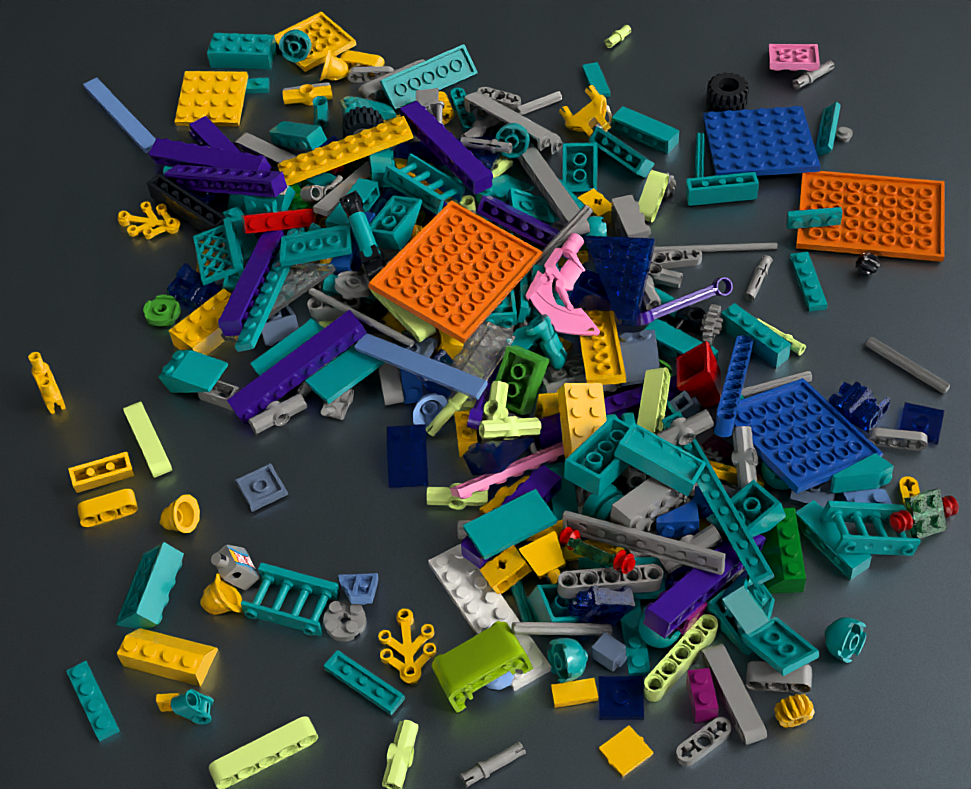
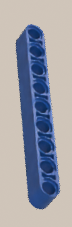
[714,335,753,437]

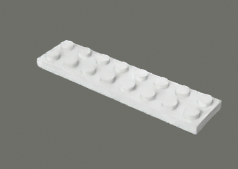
[428,544,551,691]

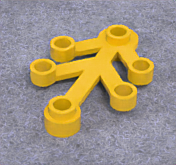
[117,201,180,239]
[378,608,437,685]

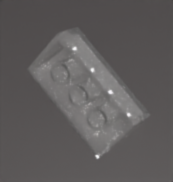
[444,321,516,400]

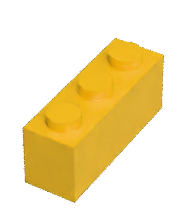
[68,452,134,493]

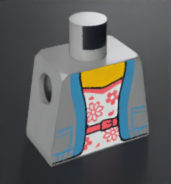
[211,544,260,591]

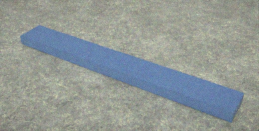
[83,78,156,153]
[354,333,488,400]

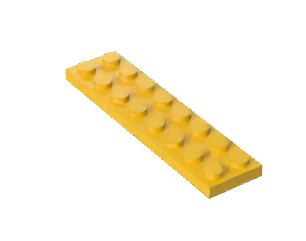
[277,116,414,186]
[573,291,626,385]

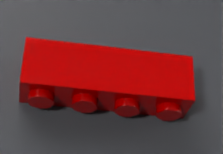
[241,208,316,234]

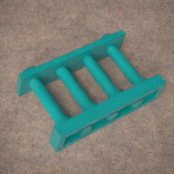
[383,153,465,214]
[821,500,921,556]
[241,563,340,636]

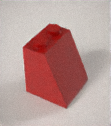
[676,341,722,409]

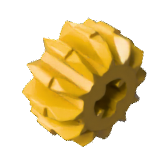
[774,694,815,728]

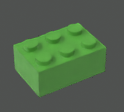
[495,345,550,415]

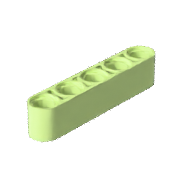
[368,284,436,342]
[637,367,670,434]
[123,401,173,478]
[644,614,718,702]
[208,717,318,789]

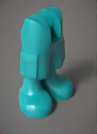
[525,314,568,370]

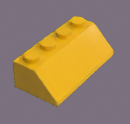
[117,628,218,687]

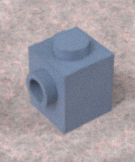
[670,391,702,419]
[592,632,627,672]

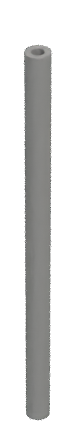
[651,242,777,253]
[308,288,414,347]

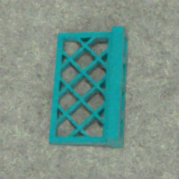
[193,217,245,285]

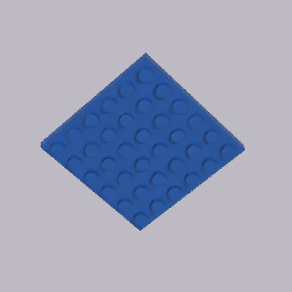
[703,106,820,176]
[734,378,883,494]

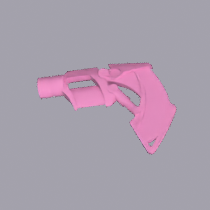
[525,233,600,336]

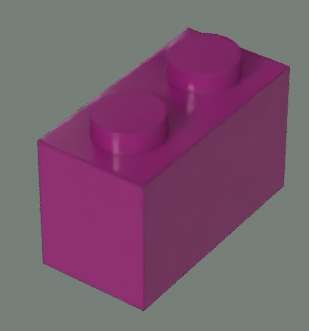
[686,668,719,723]

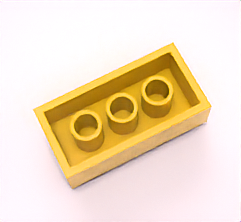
[169,288,231,355]
[557,383,607,460]

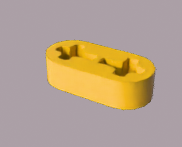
[898,476,922,514]

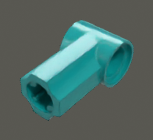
[313,96,329,129]

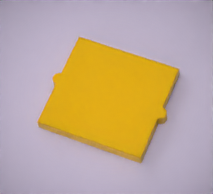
[599,725,653,777]

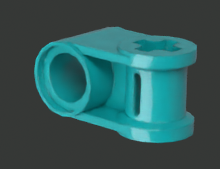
[171,689,214,725]

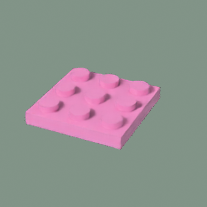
[768,44,820,71]

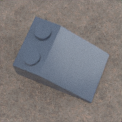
[260,300,299,346]
[618,330,660,386]

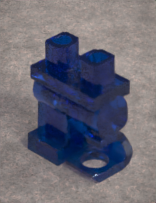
[166,263,222,310]
[829,381,891,432]
[568,585,635,627]

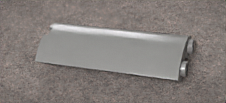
[464,92,563,154]

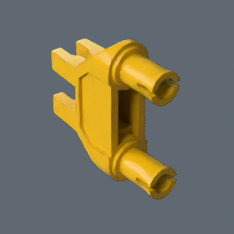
[559,85,611,138]
[28,352,66,414]

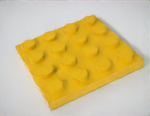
[274,11,356,72]
[175,71,248,127]

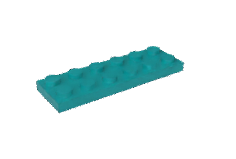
[379,44,478,111]

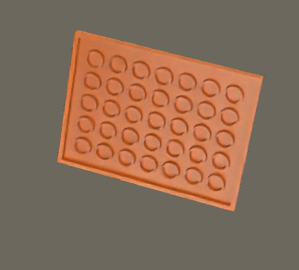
[796,171,945,262]
[368,200,543,344]

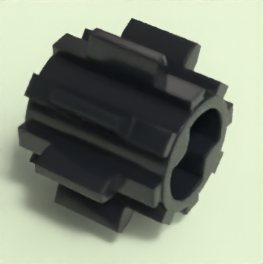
[855,252,880,276]

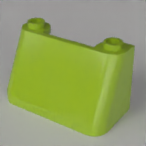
[432,621,534,713]

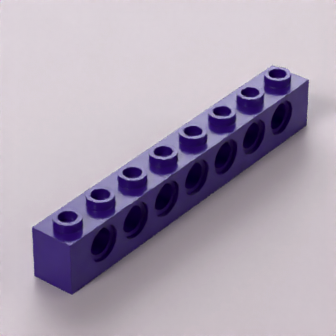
[164,165,287,197]

